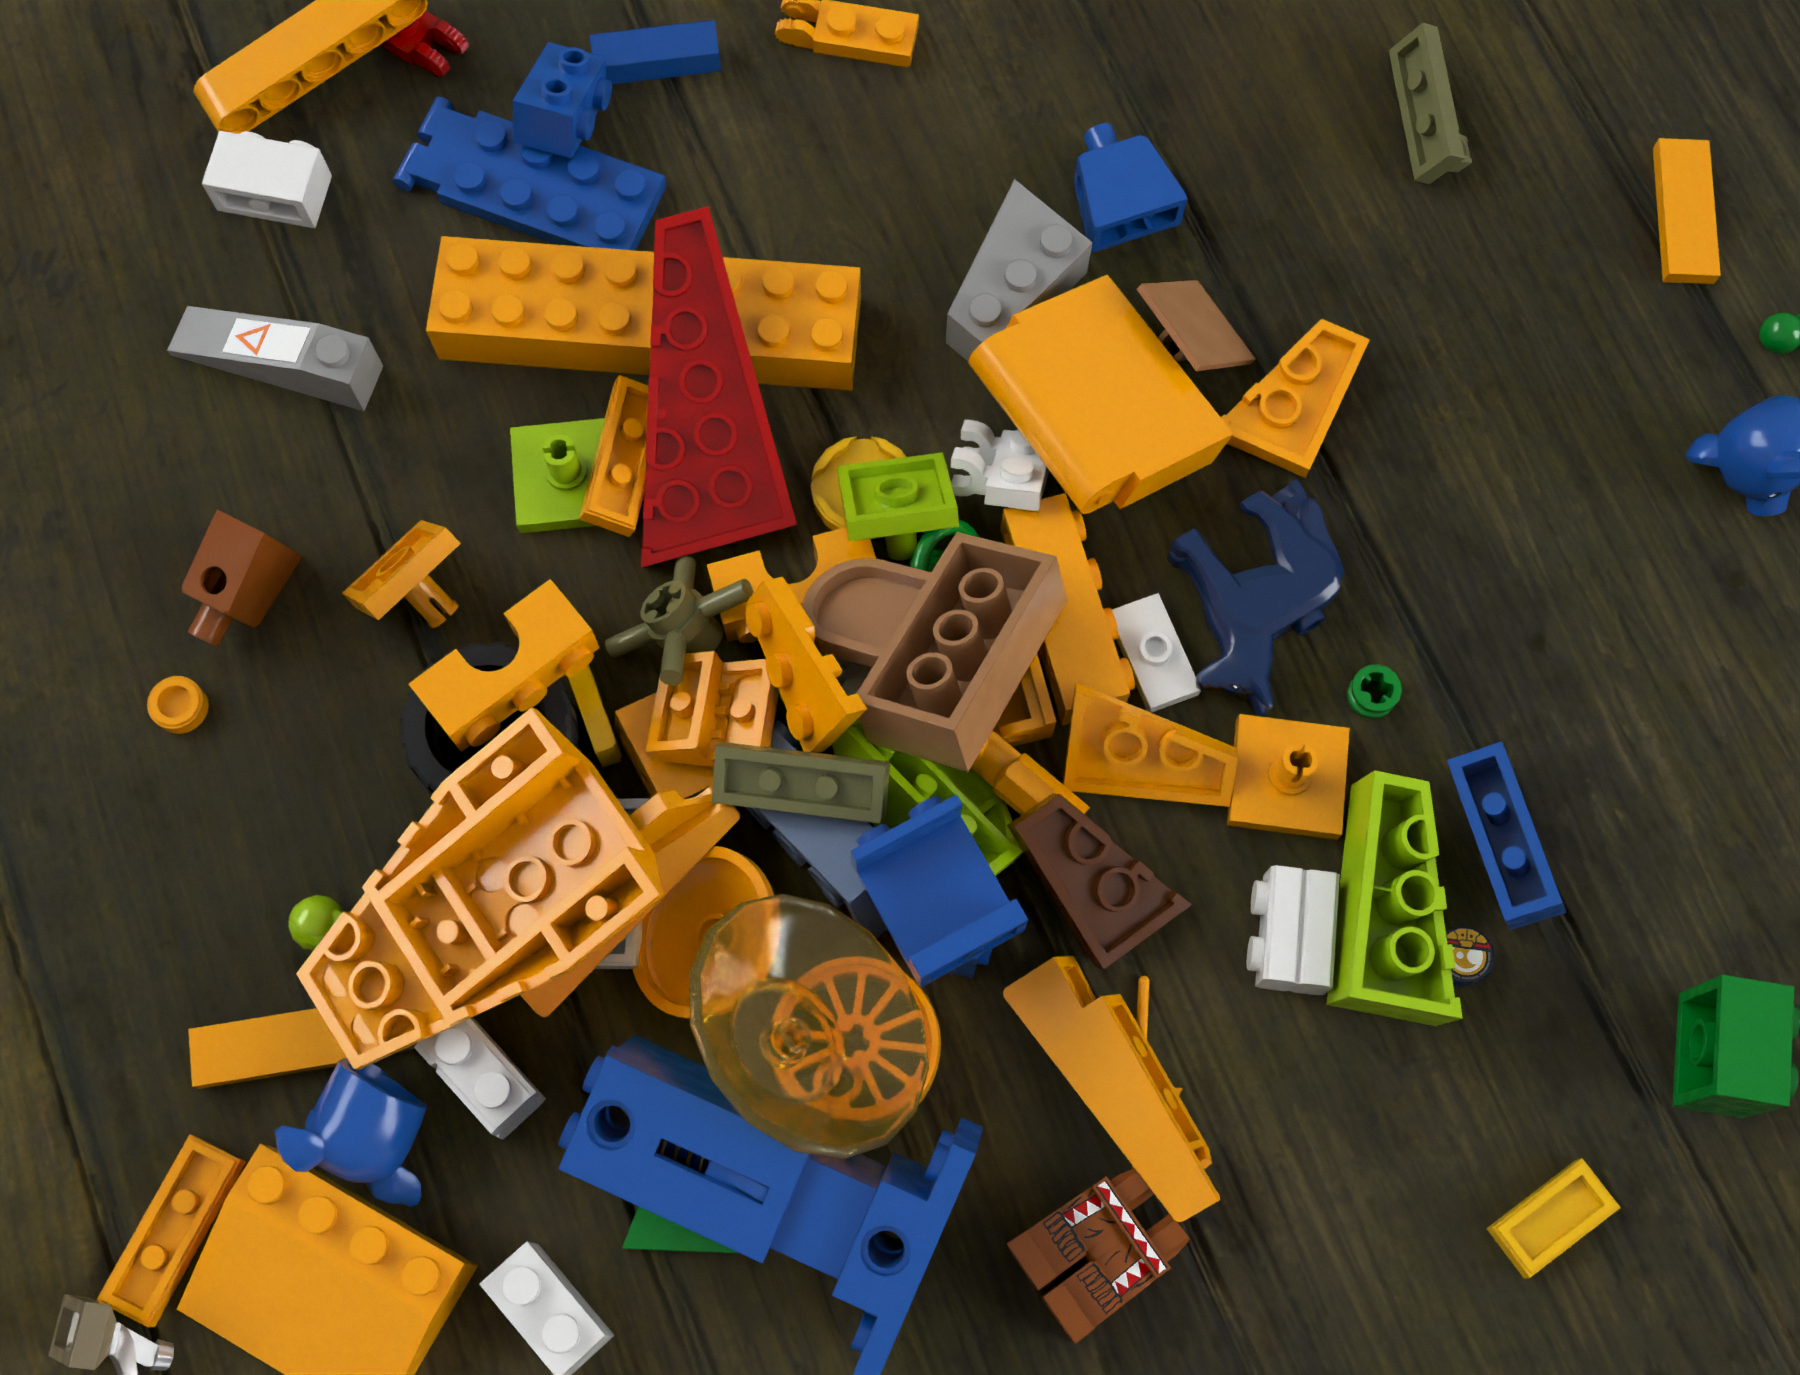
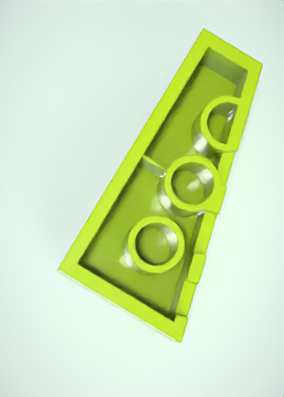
[1326,770,1463,1026]

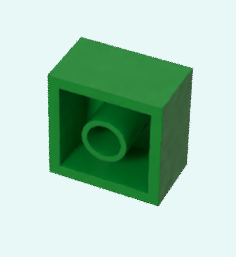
[1672,975,1800,1118]

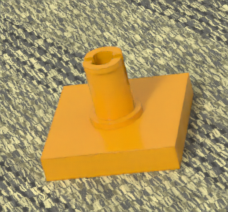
[342,520,461,628]
[1227,714,1350,840]

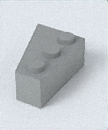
[946,179,1093,361]

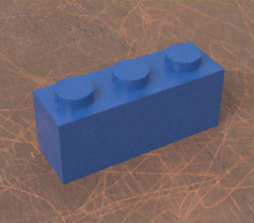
[1447,741,1567,930]

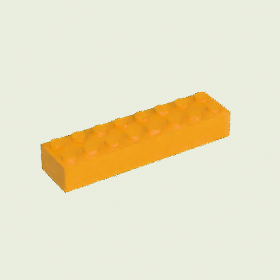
[426,236,861,391]

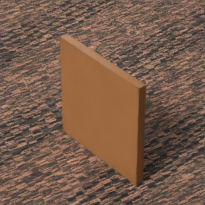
[1137,280,1256,371]

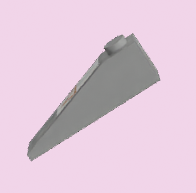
[167,306,383,411]

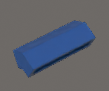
[589,19,721,84]

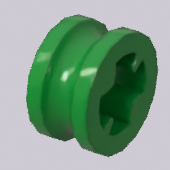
[1347,664,1402,719]

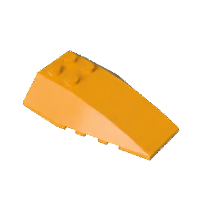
[296,707,664,1070]

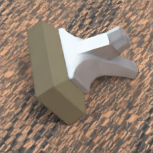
[48,1294,174,1375]

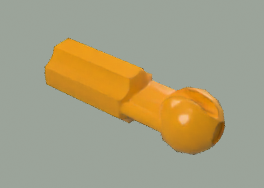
[971,730,1090,815]

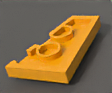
[1221,319,1370,478]
[744,576,867,753]
[1063,682,1238,807]

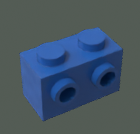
[513,42,612,158]

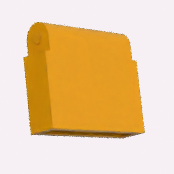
[968,274,1233,514]

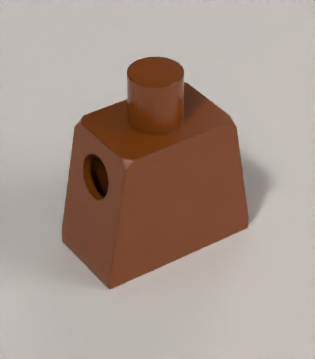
[182,509,302,647]

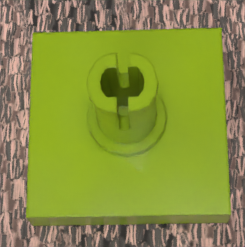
[510,418,605,534]
[837,452,959,560]

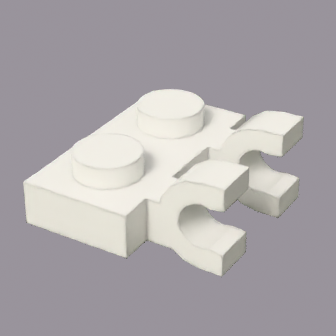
[951,419,1049,511]

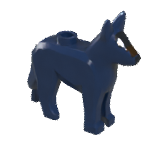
[1167,479,1344,717]

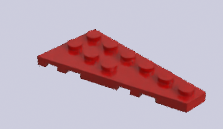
[641,206,797,568]

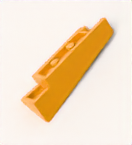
[1003,956,1220,1222]

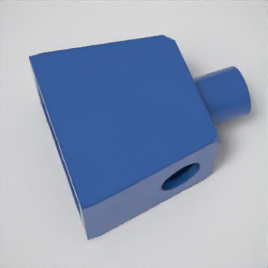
[1074,123,1187,253]

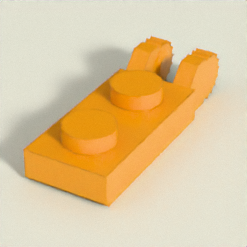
[774,0,919,68]

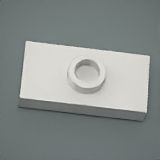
[1112,593,1201,713]

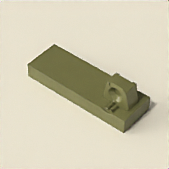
[1388,23,1472,184]
[712,742,890,824]

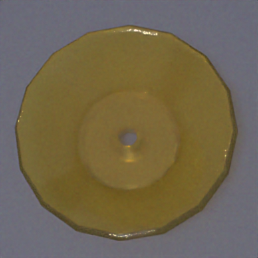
[689,894,929,1159]

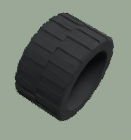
[400,642,585,795]

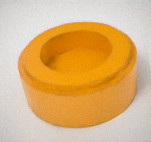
[147,676,209,734]

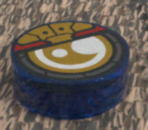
[1446,927,1495,987]

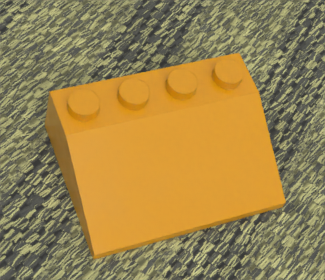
[177,1143,478,1375]

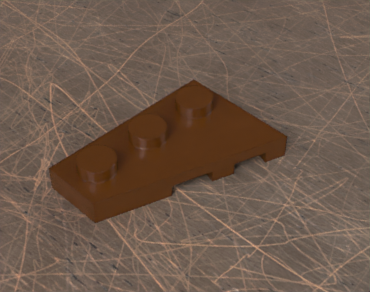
[1007,794,1192,970]

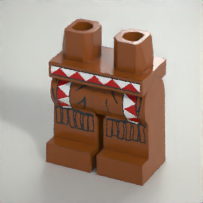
[1005,1168,1190,1344]

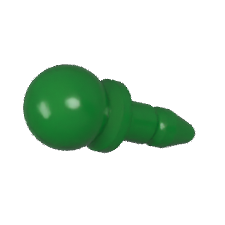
[1759,312,1800,354]

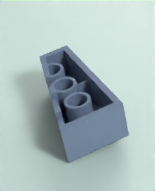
[745,720,887,945]

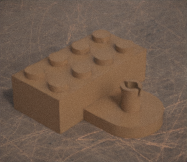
[802,532,1067,772]

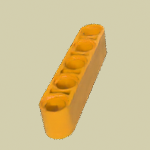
[193,0,428,134]

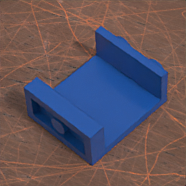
[851,794,1028,988]

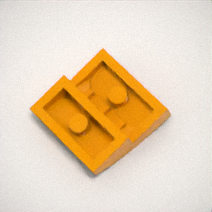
[645,651,779,767]

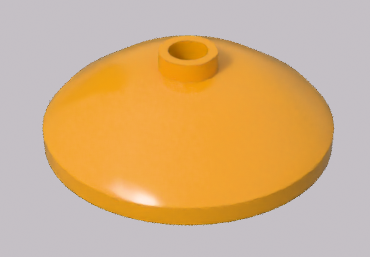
[632,846,778,1020]

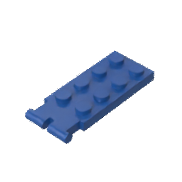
[392,96,667,251]

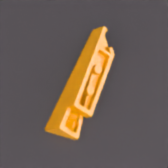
[520,783,740,1018]

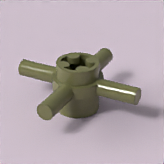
[605,556,754,686]

